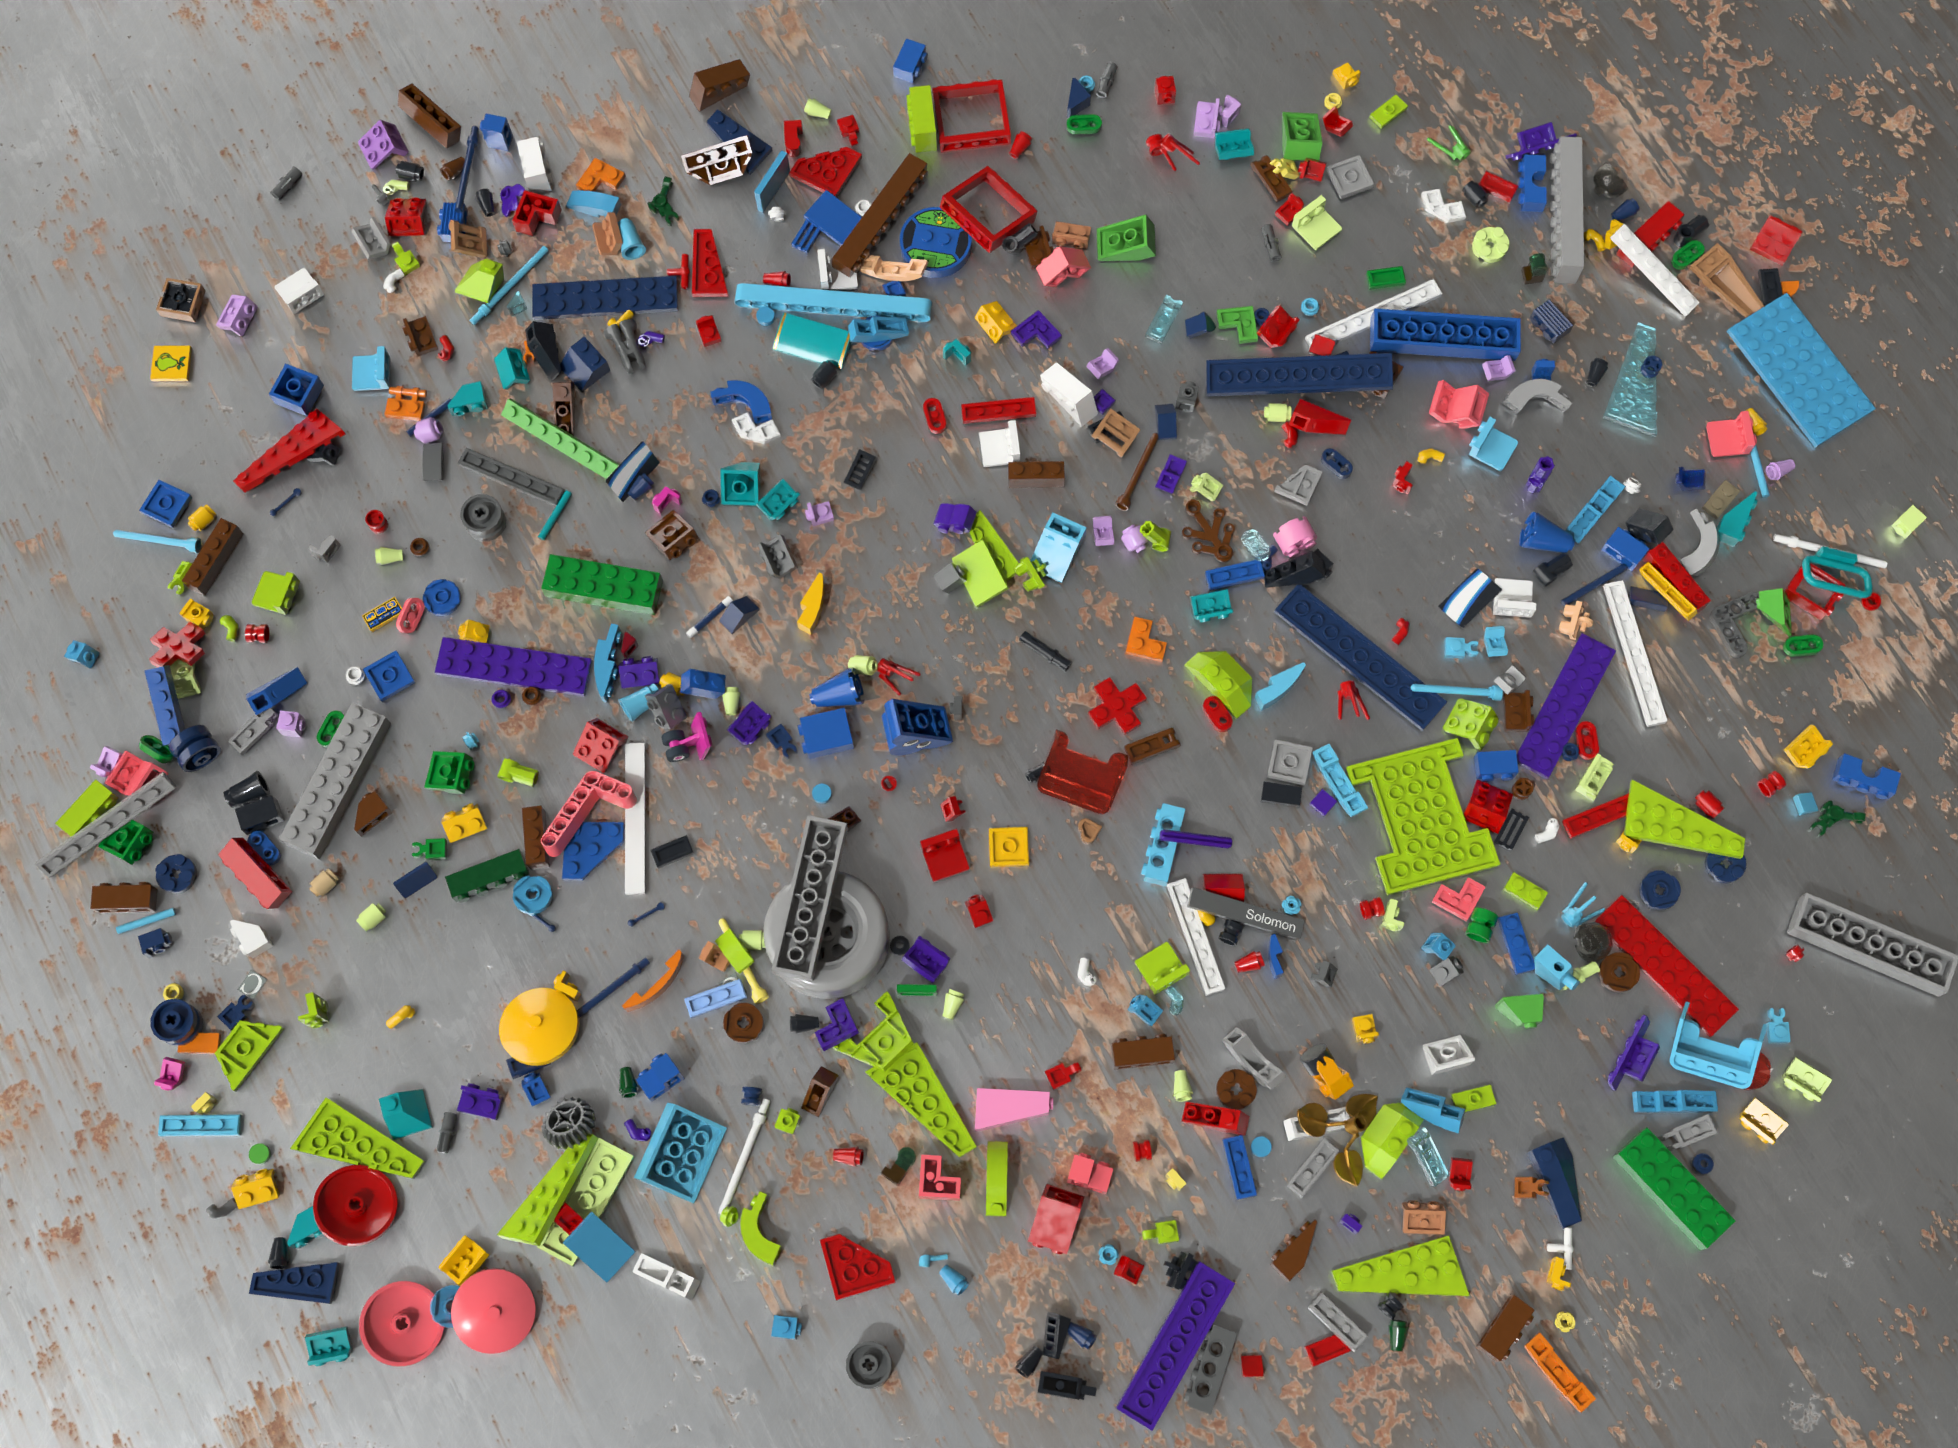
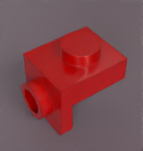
[1323,107,1353,137]
[1298,157,1327,182]
[1275,193,1304,226]
[1392,461,1413,494]
[964,895,993,928]
[1448,1157,1473,1191]
[554,1202,584,1235]

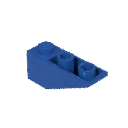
[246,667,307,715]

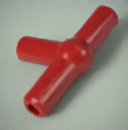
[667,254,690,289]

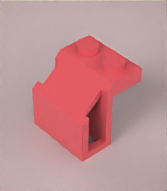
[1429,380,1489,429]
[104,751,168,796]

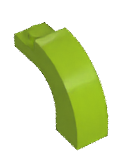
[986,1141,1008,1216]
[740,1191,782,1266]

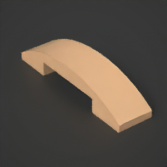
[859,255,928,281]

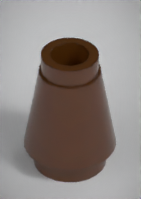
[440,157,465,181]

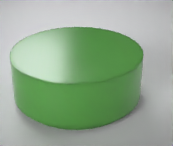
[249,1144,271,1165]

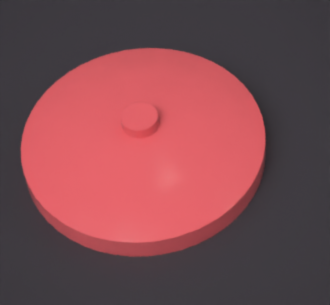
[451,1268,536,1354]
[359,1281,444,1367]

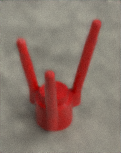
[1159,133,1200,171]
[876,658,921,696]
[1337,680,1370,720]

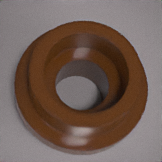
[410,538,429,556]
[522,687,541,705]

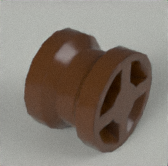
[1511,778,1534,800]

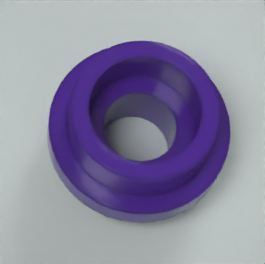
[492,690,511,709]

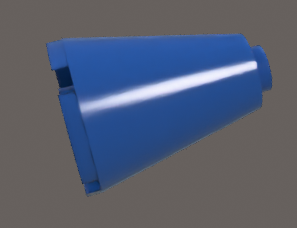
[1519,512,1575,553]
[809,667,865,707]

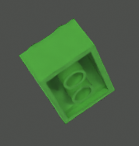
[1282,112,1322,161]
[1097,214,1156,261]

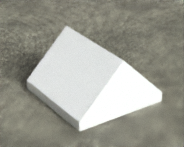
[1423,1035,1475,1075]

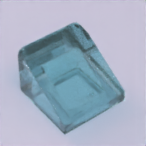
[507,291,527,317]

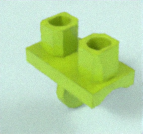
[1013,557,1047,591]

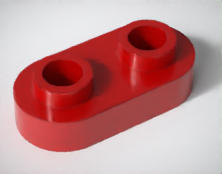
[923,398,946,434]
[1203,696,1233,732]
[1575,721,1599,760]

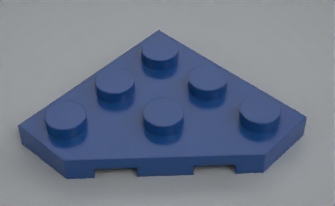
[562,822,625,881]

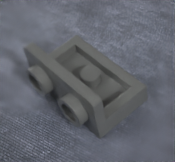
[758,535,798,579]
[645,684,687,729]

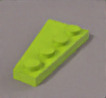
[970,510,1018,581]

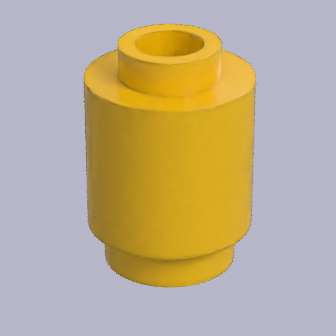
[188,504,216,531]
[659,672,685,696]

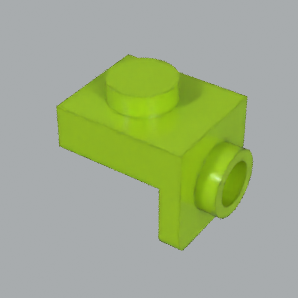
[775,1108,802,1134]

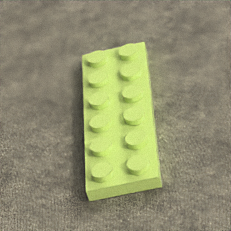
[537,1137,634,1267]

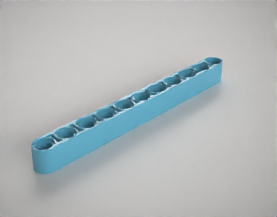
[734,283,932,322]

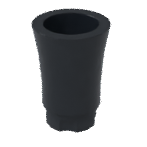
[223,771,270,808]

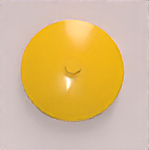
[499,988,579,1066]

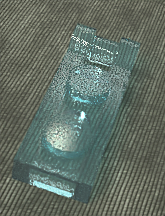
[1145,295,1183,345]
[1407,1128,1450,1187]

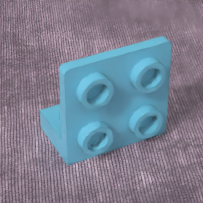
[352,346,390,391]

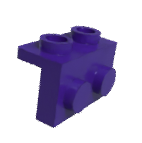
[618,656,660,688]
[726,701,771,745]
[901,936,950,983]

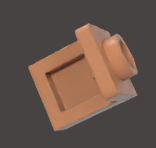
[699,941,730,972]

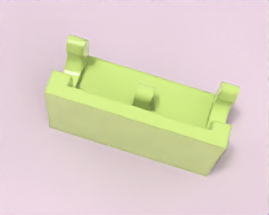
[1575,754,1614,801]

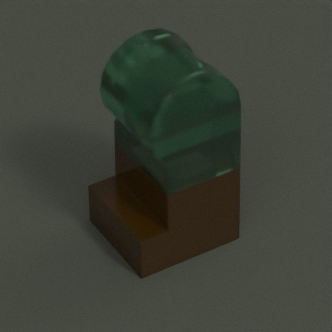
[1521,253,1548,284]
[881,1147,916,1186]

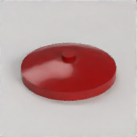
[313,1165,397,1246]

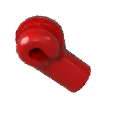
[438,335,454,361]

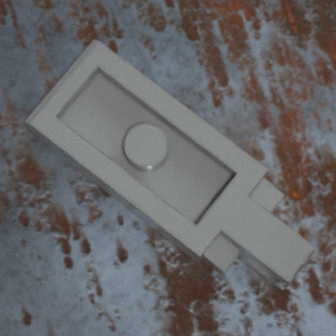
[228,708,278,755]

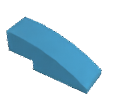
[566,190,621,218]
[848,316,909,343]
[1401,1087,1465,1134]

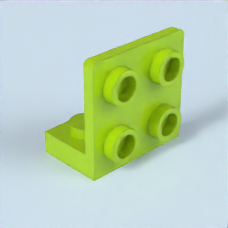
[1135,942,1190,995]

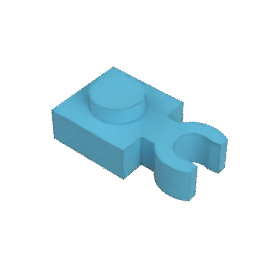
[1444,637,1478,659]
[1766,1008,1791,1043]

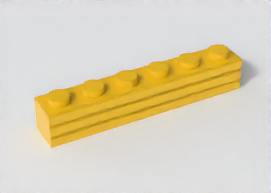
[1639,562,1697,621]

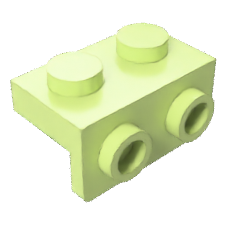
[1782,1056,1832,1102]

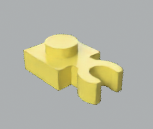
[1270,158,1300,180]

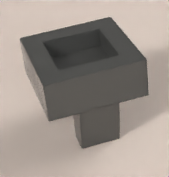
[1311,961,1338,987]

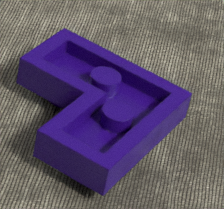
[1011,310,1062,349]
[815,998,859,1051]

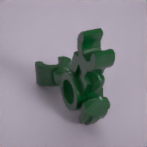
[647,176,679,226]
[1810,800,1866,837]

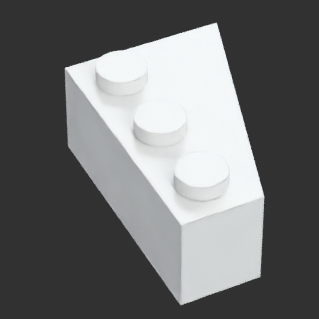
[517,137,553,194]
[1040,362,1098,427]

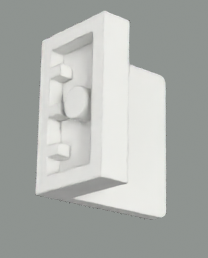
[817,249,858,291]
[274,268,324,314]
[979,420,1020,467]
[1493,578,1536,618]

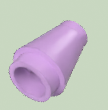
[1766,459,1795,480]

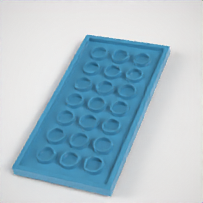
[1726,293,1876,448]

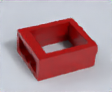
[1784,563,1846,620]

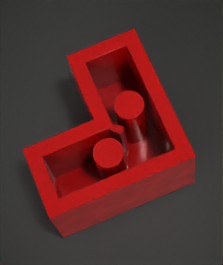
[512,190,562,236]

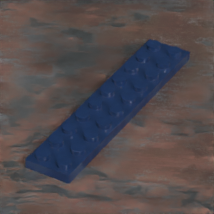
[1206,353,1393,397]
[1274,585,1447,731]

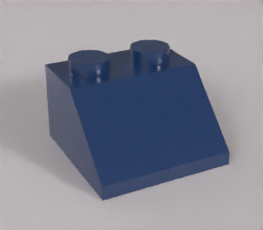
[560,336,610,392]

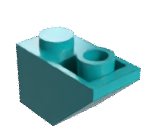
[447,381,488,416]
[287,1206,324,1249]

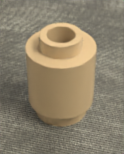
[309,869,339,897]

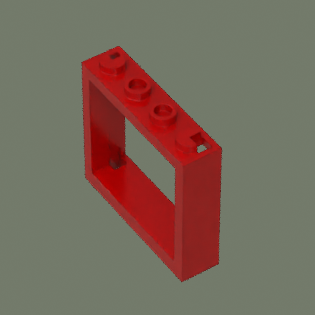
[932,79,1011,153]
[940,166,1038,253]

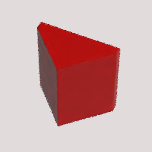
[1203,874,1245,902]

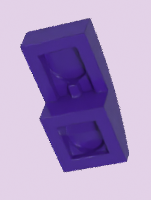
[1155,454,1187,494]

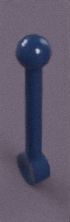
[269,488,302,516]
[627,902,665,927]
[525,913,556,932]

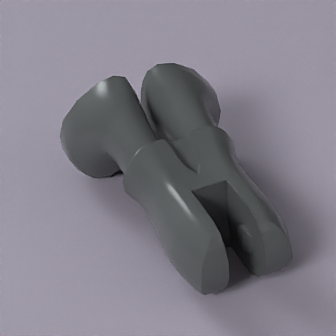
[603,319,646,374]

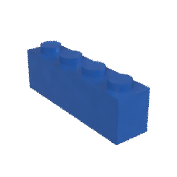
[144,665,185,746]

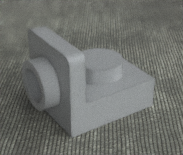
[308,535,341,563]
[1494,665,1527,695]

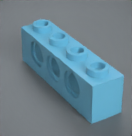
[1141,803,1185,887]

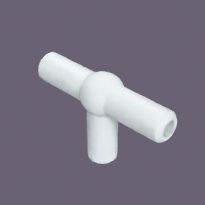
[1547,1228,1574,1270]

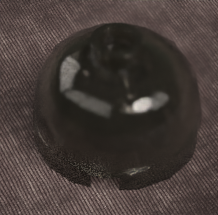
[1593,163,1628,199]
[1573,922,1613,962]

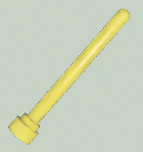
[719,918,769,1004]

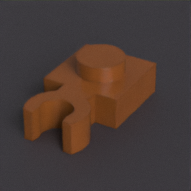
[1514,1177,1549,1199]

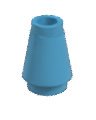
[939,1265,969,1295]

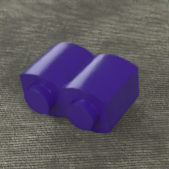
[933,503,977,534]

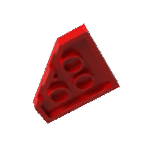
[789,147,862,198]
[820,1234,896,1301]

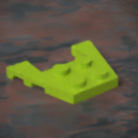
[833,991,914,1071]

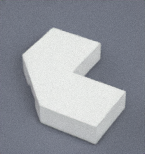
[1421,189,1466,223]
[732,412,781,444]

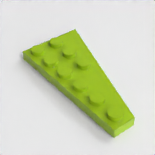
[1624,780,1745,859]
[865,1042,977,1158]
[290,1097,425,1179]
[497,1134,598,1246]
[1331,1236,1470,1296]

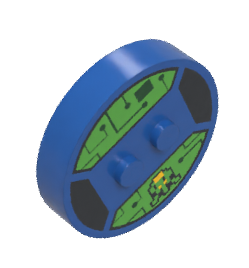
[900,207,972,278]

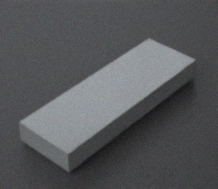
[1286,1137,1340,1198]
[1308,1292,1369,1353]

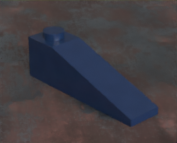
[1527,1137,1582,1229]

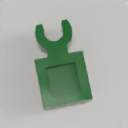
[412,838,447,860]

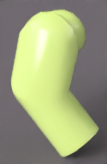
[383,180,410,195]

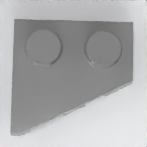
[1274,465,1322,506]

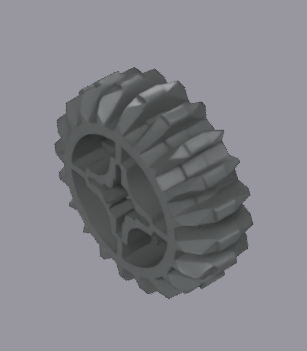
[541,1097,596,1150]

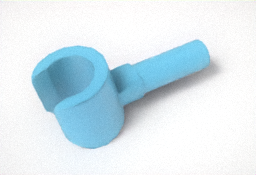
[919,1254,948,1267]

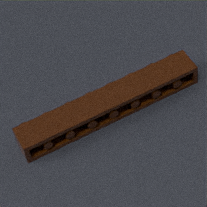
[832,153,928,277]

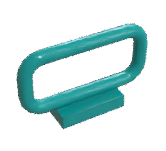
[1802,546,1873,598]

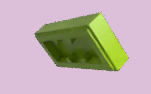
[1369,94,1408,129]
[1451,1085,1496,1112]

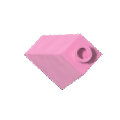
[975,1088,1053,1132]

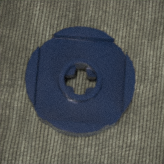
[1705,853,1746,884]
[155,854,197,894]
[1639,870,1681,910]

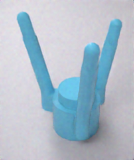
[1561,882,1605,927]

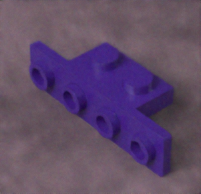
[1505,122,1577,161]
[1608,1014,1660,1091]

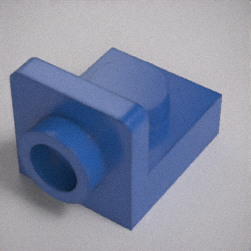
[521,1072,551,1107]

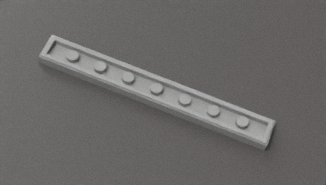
[35,772,176,878]

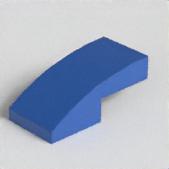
[1268,934,1284,979]

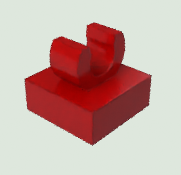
[940,796,966,822]

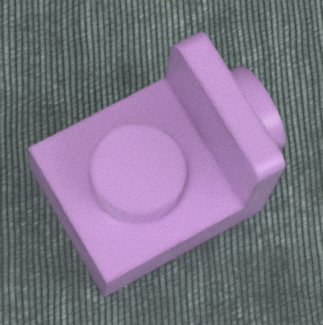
[1221,95,1241,128]
[805,501,834,526]

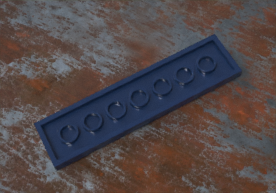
[532,276,678,320]

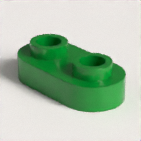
[1066,114,1102,135]
[1671,240,1705,270]
[1783,635,1823,657]
[316,711,345,748]
[139,735,174,764]

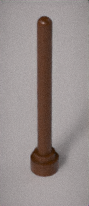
[1115,433,1159,511]

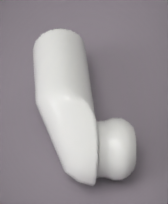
[1535,818,1560,844]
[1078,958,1097,986]

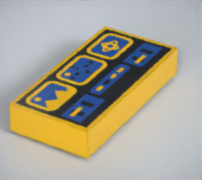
[362,597,402,633]

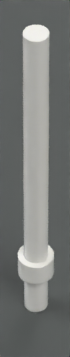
[1773,534,1887,569]
[718,1098,771,1214]

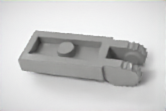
[1657,1114,1718,1151]

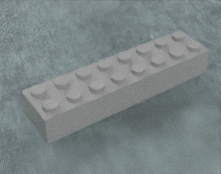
[1550,136,1584,284]
[279,703,391,860]
[771,815,848,983]
[1787,893,1958,997]

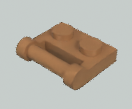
[449,220,487,258]
[1091,408,1140,457]

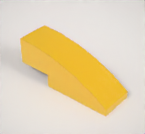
[797,572,824,635]

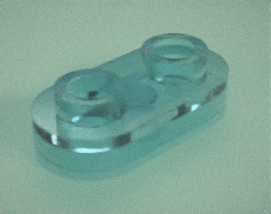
[1241,530,1271,561]

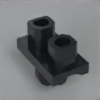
[1163,1252,1198,1290]

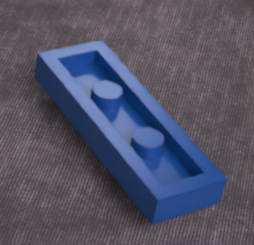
[1205,559,1265,591]
[1498,912,1535,975]
[1222,1135,1257,1200]

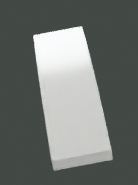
[1283,1107,1350,1141]
[633,1253,701,1301]

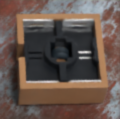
[156,278,206,322]

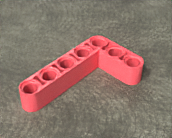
[541,771,637,857]

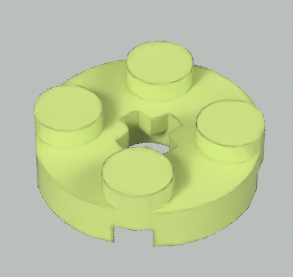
[1472,227,1509,263]

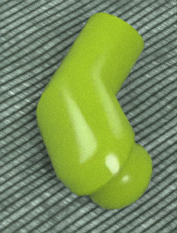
[220,615,239,642]

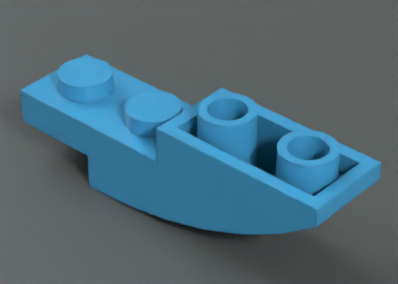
[594,623,623,703]

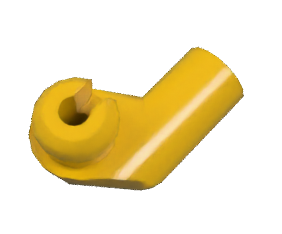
[1584,229,1607,252]
[607,310,634,328]
[1417,448,1445,464]
[1197,910,1215,926]
[386,1005,415,1029]

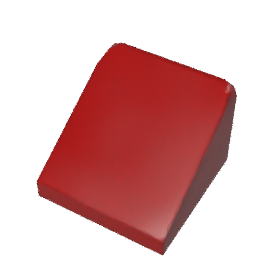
[1309,334,1336,356]
[1114,1255,1144,1285]
[1241,1355,1264,1377]

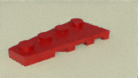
[692,229,729,297]

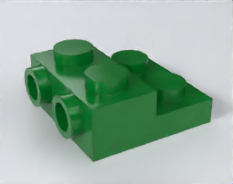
[424,751,475,794]
[98,820,154,865]

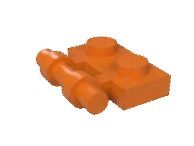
[384,386,427,421]

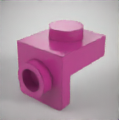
[652,486,683,514]
[154,1057,185,1091]

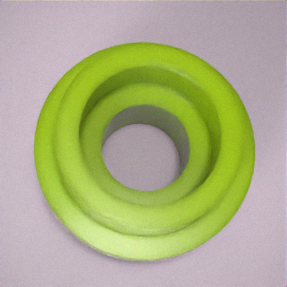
[720,1206,738,1227]

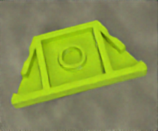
[214,1021,284,1092]

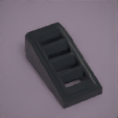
[844,449,877,491]
[1043,1312,1071,1360]

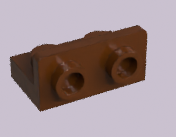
[1025,225,1054,269]
[402,316,438,357]
[1503,690,1534,732]

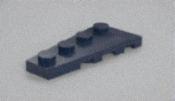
[706,109,773,175]
[249,1262,339,1304]

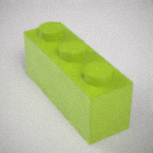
[55,779,119,837]

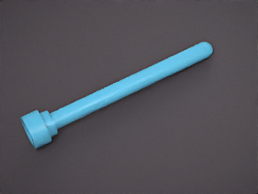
[113,530,202,553]
[1411,684,1503,701]

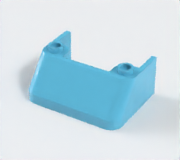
[1670,1002,1768,1089]

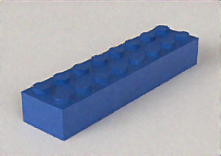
[1370,308,1521,361]

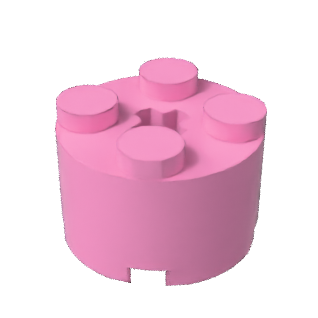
[1273,516,1317,559]

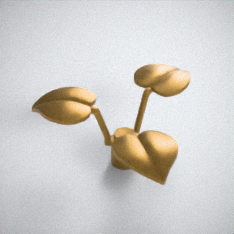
[1297,1094,1378,1186]

